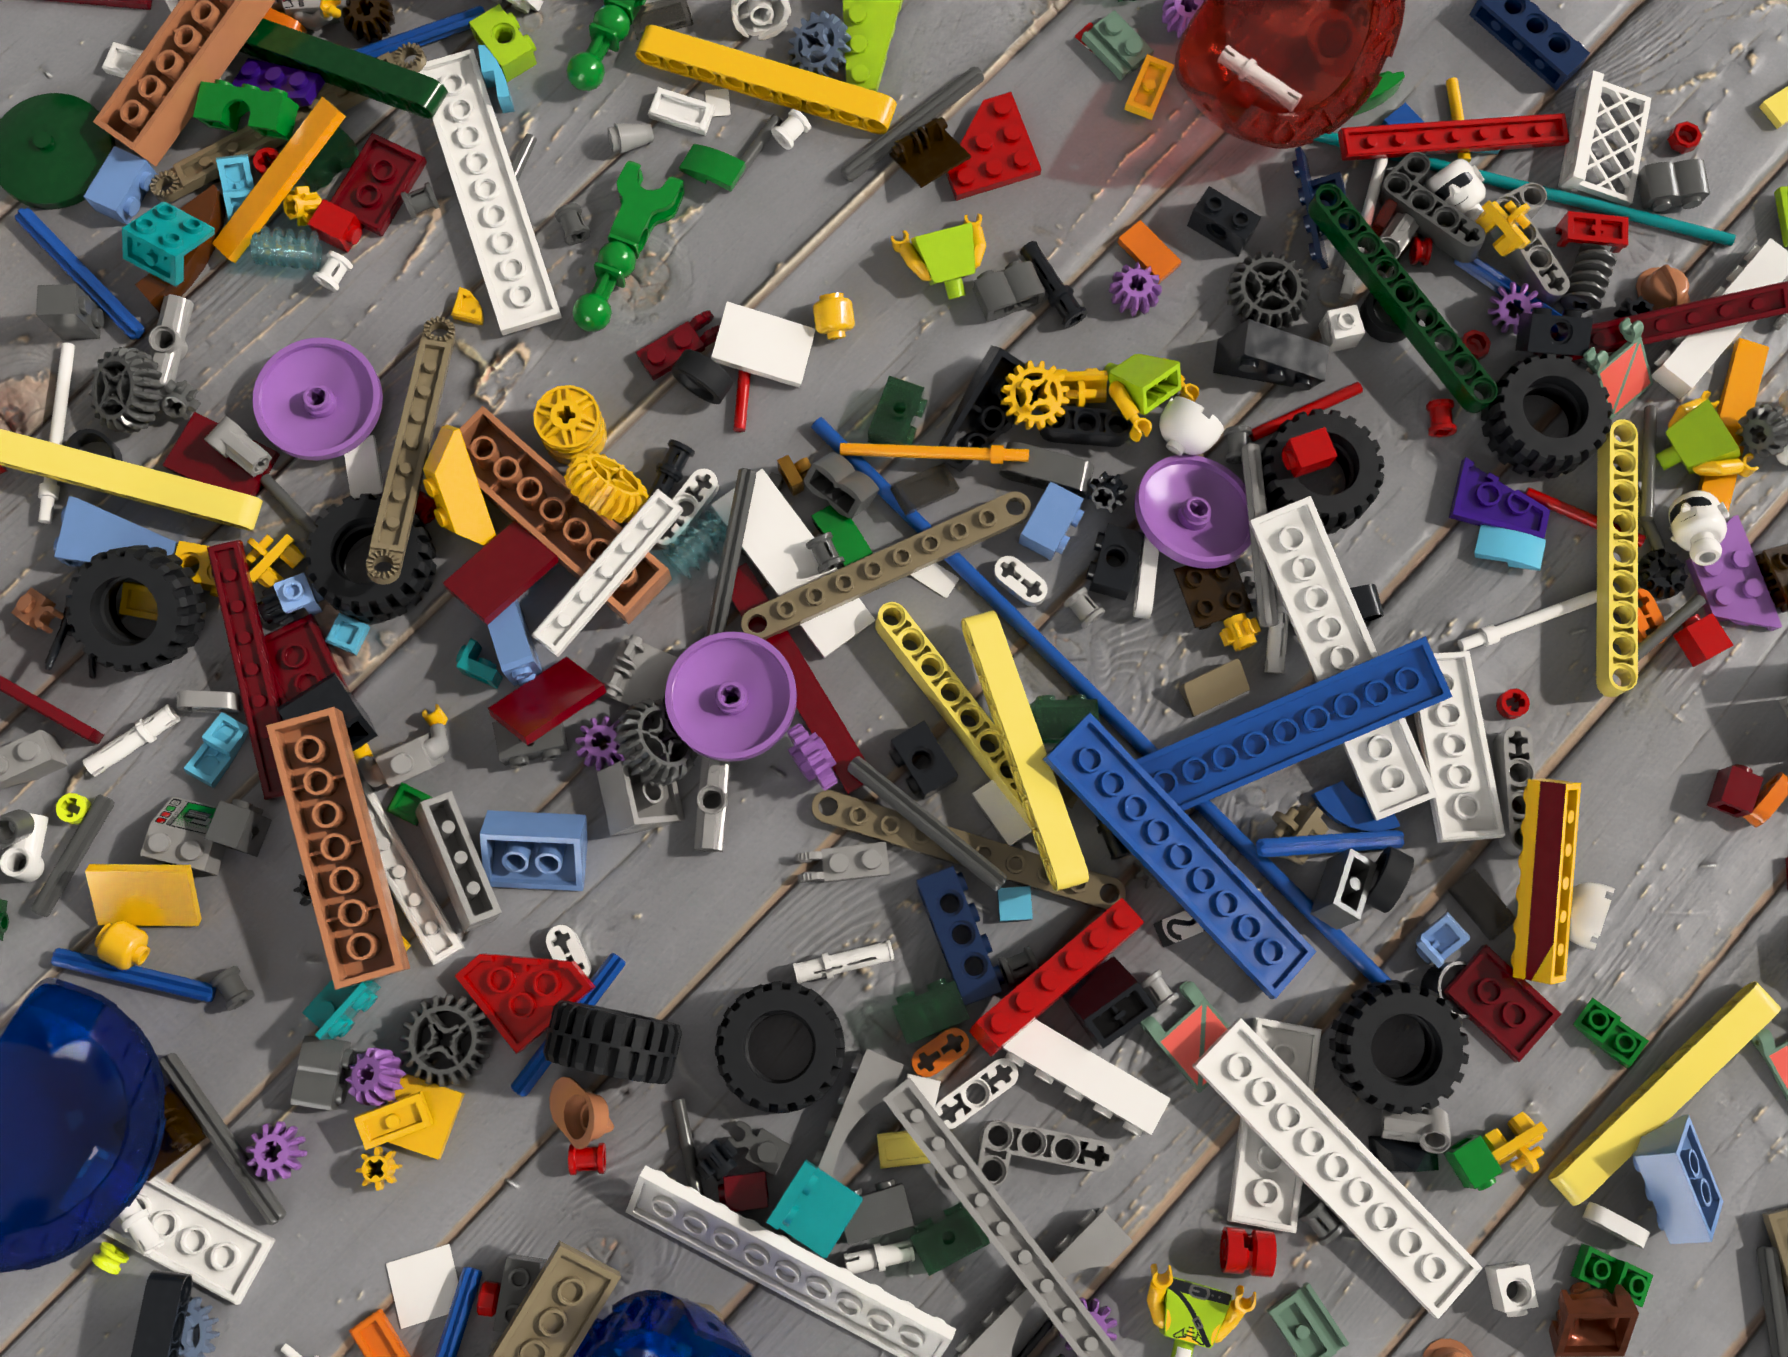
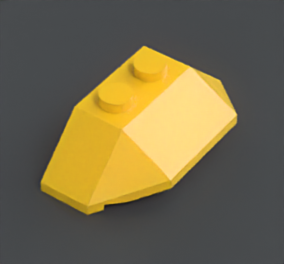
[423,424,496,546]

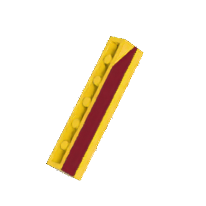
[1511,778,1581,985]

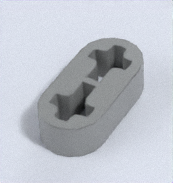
[176,690,241,713]

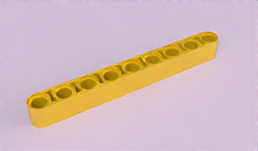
[635,25,897,135]

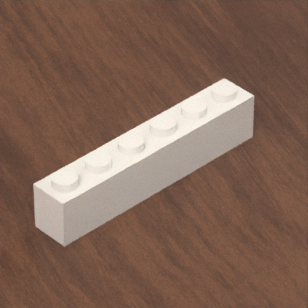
[1651,238,1788,399]
[976,995,1171,1137]

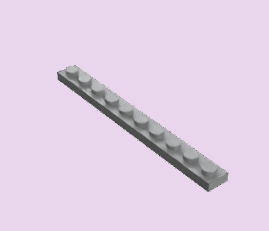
[882,1077,1123,1357]

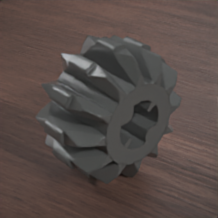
[1735,404,1788,458]

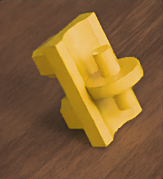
[1475,200,1531,256]
[1050,368,1108,407]
[246,534,304,588]
[1483,1111,1548,1174]

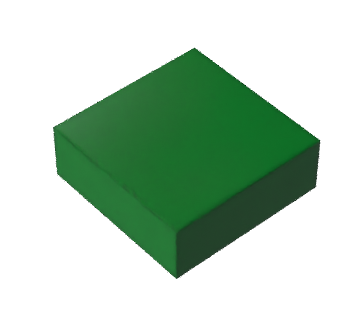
[386,782,433,826]

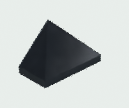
[1368,1136,1439,1172]

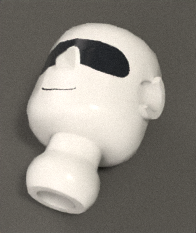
[1425,159,1486,222]
[1668,490,1729,566]

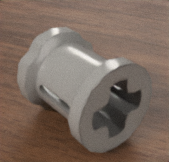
[1064,587,1105,629]
[1139,969,1179,1014]

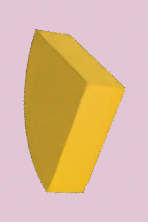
[451,287,484,326]

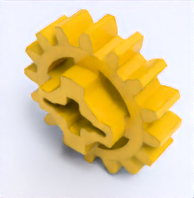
[1001,360,1070,430]

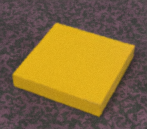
[388,1073,465,1160]

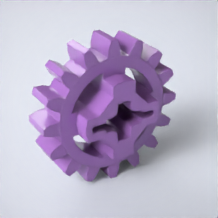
[787,723,838,791]

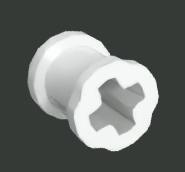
[771,109,811,150]
[313,250,353,292]

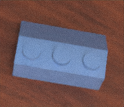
[480,810,588,891]
[1633,1115,1723,1244]

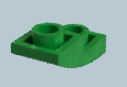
[1341,71,1405,118]
[679,144,746,192]
[811,505,873,567]
[1573,997,1649,1069]
[1570,1243,1653,1308]

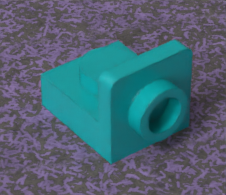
[456,638,503,689]

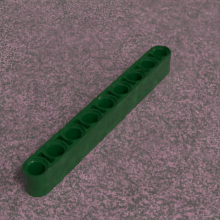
[239,18,448,119]
[1308,184,1498,413]

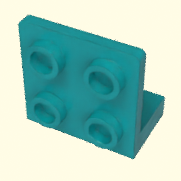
[122,202,215,287]
[302,980,381,1040]
[766,1160,863,1258]

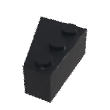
[1213,319,1330,390]

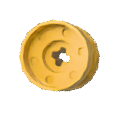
[533,385,607,465]

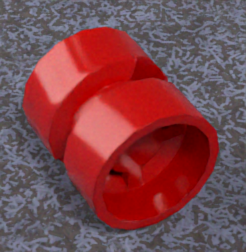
[1219,1227,1277,1278]

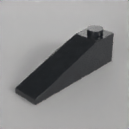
[939,345,1041,472]

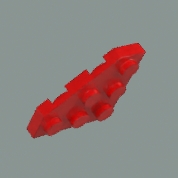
[946,92,1042,201]
[455,953,595,1054]

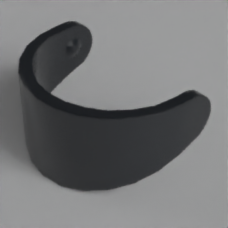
[65,429,123,461]
[1421,961,1469,1019]

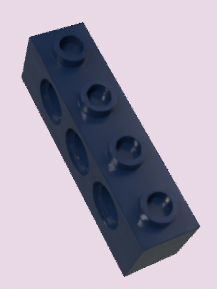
[1469,0,1590,91]
[915,866,1005,1007]

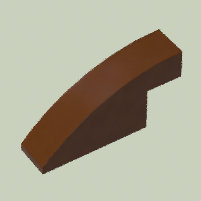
[135,184,226,313]

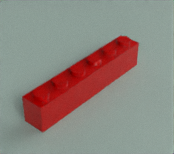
[969,898,1144,1057]

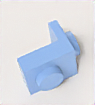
[274,572,324,615]
[1416,912,1470,968]

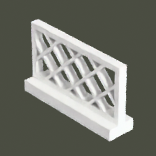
[1557,70,1651,207]

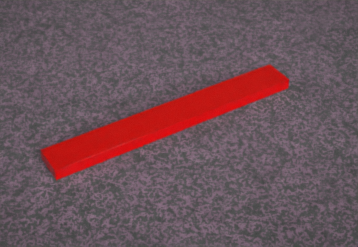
[1338,113,1570,161]

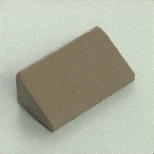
[1179,658,1250,717]

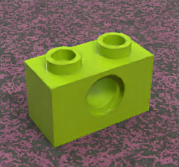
[469,4,537,82]

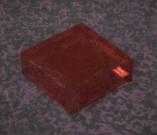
[1371,199,1398,237]

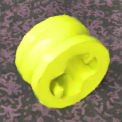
[56,793,91,824]
[91,1242,129,1275]

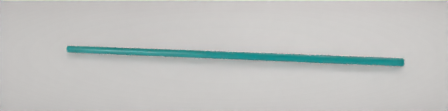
[1207,101,1736,246]

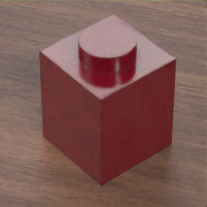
[1707,764,1763,818]
[718,1171,770,1212]

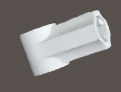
[0,813,49,882]

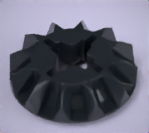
[1638,549,1688,599]

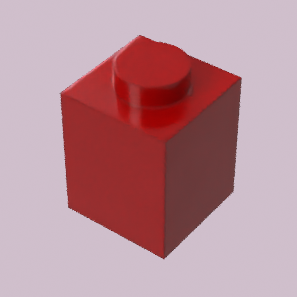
[308,199,363,253]
[1282,427,1337,478]
[1673,613,1734,667]

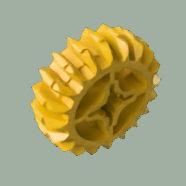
[564,450,649,523]

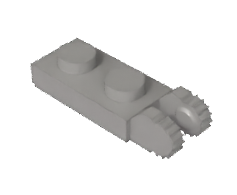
[796,842,890,883]

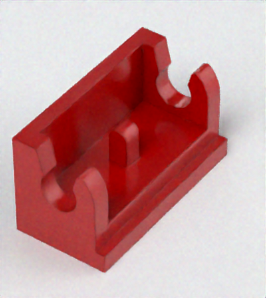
[1556,211,1629,253]

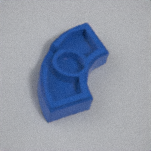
[1311,780,1400,832]

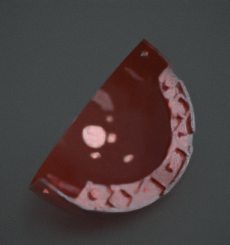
[1175,0,1405,149]

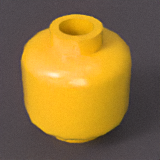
[813,293,855,340]
[94,921,150,970]

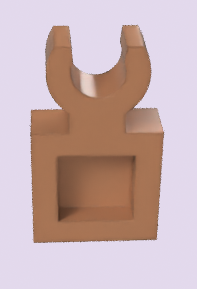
[11,587,64,634]

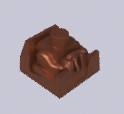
[1549,1282,1639,1357]

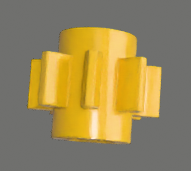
[283,186,322,226]
[1219,613,1261,652]
[356,1146,402,1191]

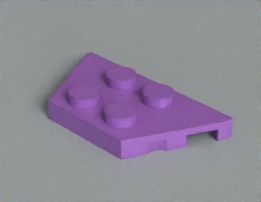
[1686,515,1783,631]

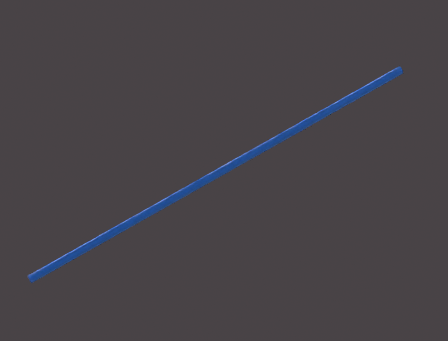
[811,417,1391,983]

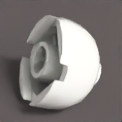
[731,0,791,40]
[1159,396,1224,456]
[1569,882,1615,951]

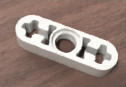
[656,469,719,549]
[1133,536,1159,619]
[935,1058,1018,1129]

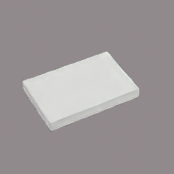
[711,301,816,388]

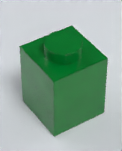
[1443,1134,1503,1191]

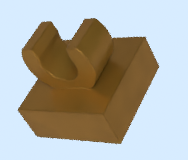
[777,455,811,496]

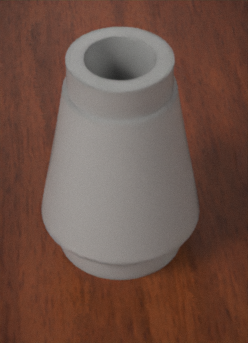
[607,123,654,154]

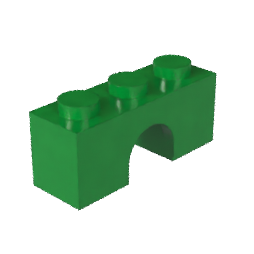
[193,79,299,140]

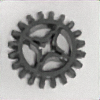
[1226,251,1310,329]
[89,347,164,433]
[613,698,698,786]
[399,994,493,1087]

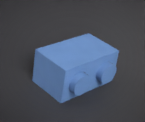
[83,146,158,225]
[1018,481,1085,560]

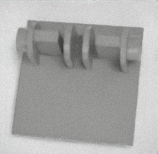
[601,634,678,706]

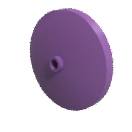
[253,338,383,461]
[1134,455,1251,569]
[665,631,797,762]

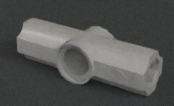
[148,294,194,388]
[694,756,730,852]

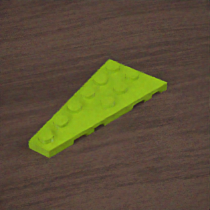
[843,0,903,92]

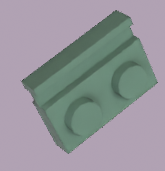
[1081,10,1154,81]
[1266,1282,1349,1357]

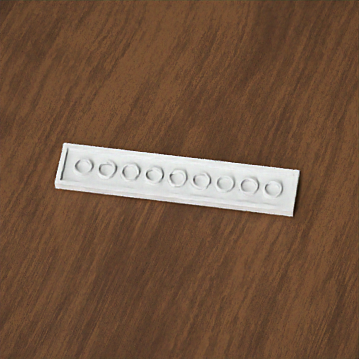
[418,49,562,336]
[1249,496,1438,821]
[1192,1018,1483,1319]
[626,1165,956,1357]

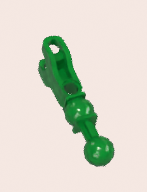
[566,0,646,91]
[572,161,684,332]

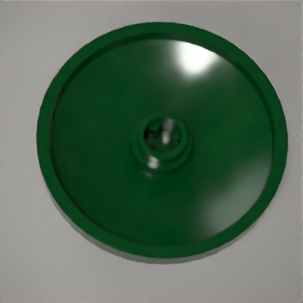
[0,93,116,210]

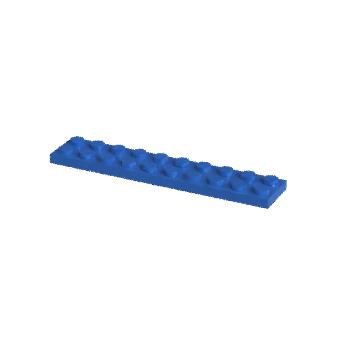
[1135,636,1453,811]
[1043,713,1317,999]

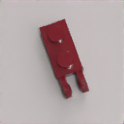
[636,310,720,381]

